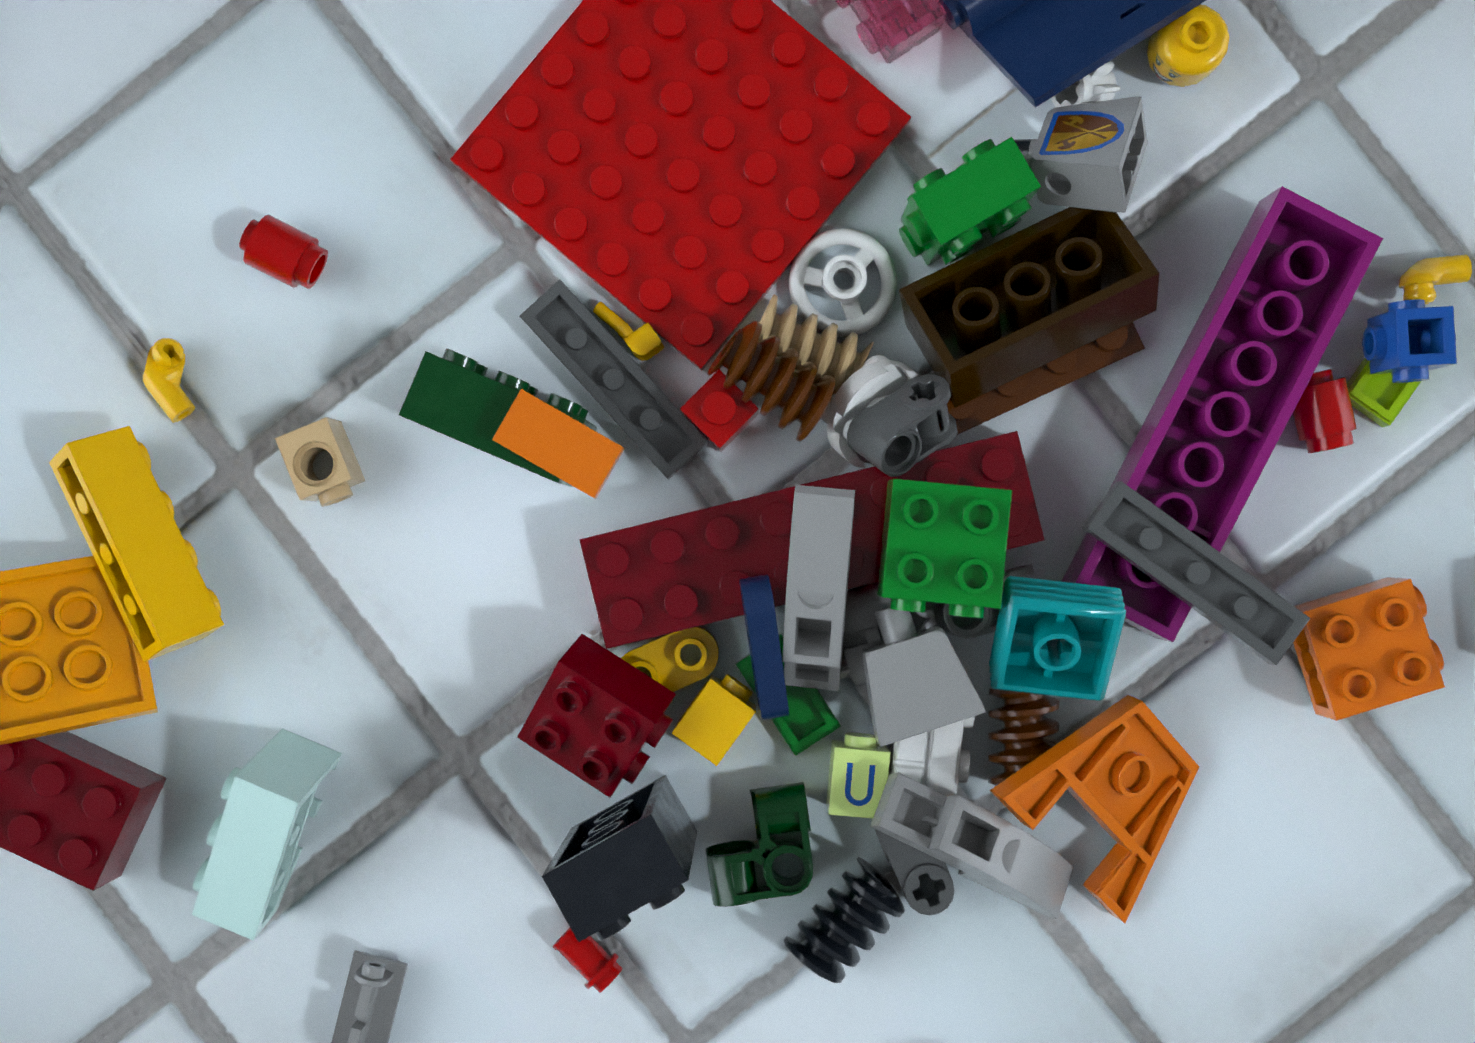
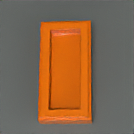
[492,389,625,499]

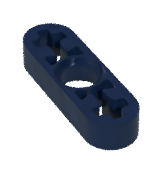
[739,574,789,720]

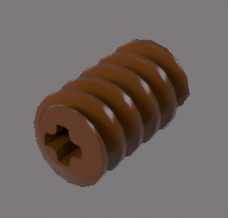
[707,321,835,442]
[988,688,1060,786]

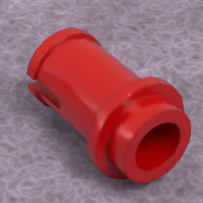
[552,928,623,993]

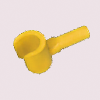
[593,302,664,361]

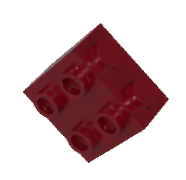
[517,634,676,798]

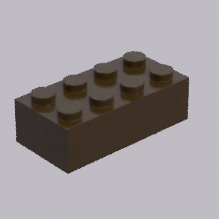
[899,207,1160,408]

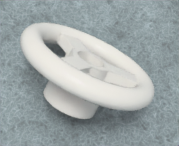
[789,229,897,337]

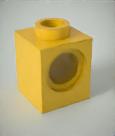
[672,674,756,766]

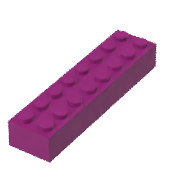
[1061,186,1383,642]

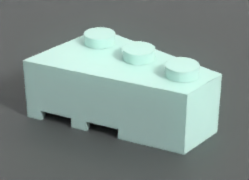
[192,728,342,940]

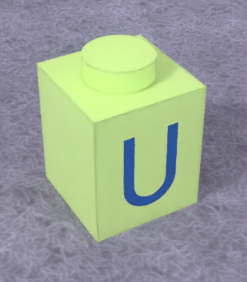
[826,732,891,819]

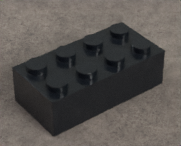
[542,775,697,942]

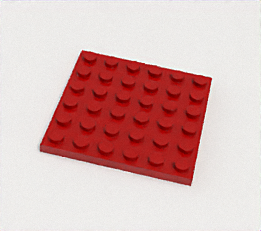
[450,0,912,371]

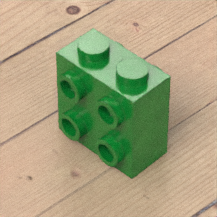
[899,137,1041,266]
[877,479,1012,618]

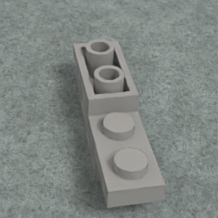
[782,485,855,691]
[870,772,1074,919]

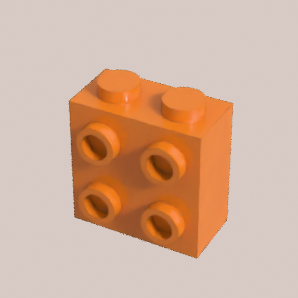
[1293,577,1445,721]

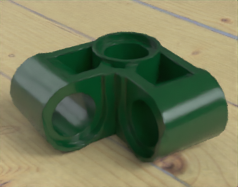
[705,782,813,907]

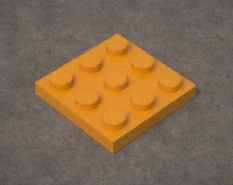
[0,556,158,745]

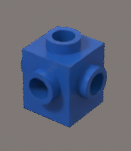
[1362,299,1457,383]

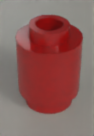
[239,214,328,289]
[1293,369,1357,453]

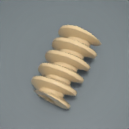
[758,294,874,395]

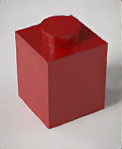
[680,369,759,452]

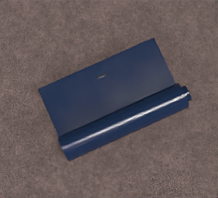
[938,0,1206,108]

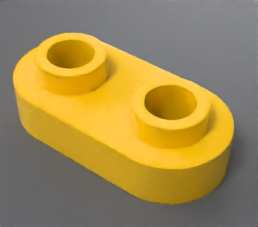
[621,626,719,692]

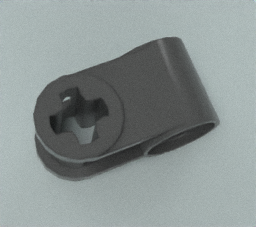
[847,374,958,477]
[871,819,955,916]

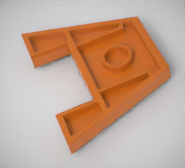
[990,695,1199,923]

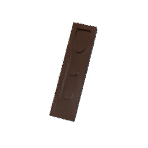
[939,322,1145,435]

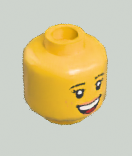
[1147,4,1230,87]

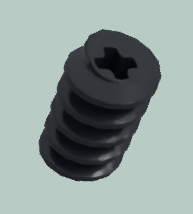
[783,857,905,983]

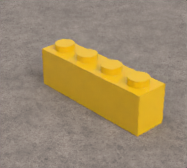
[49,426,224,662]

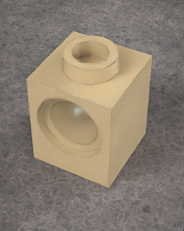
[275,417,365,507]

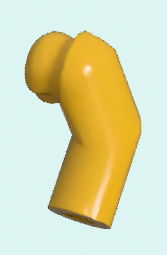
[1399,255,1472,304]
[143,338,195,423]

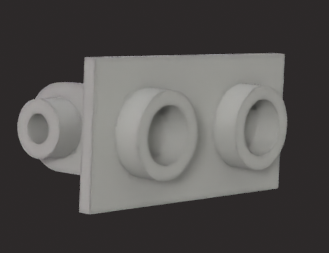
[331,950,408,1043]

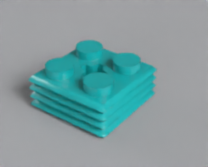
[989,576,1126,701]

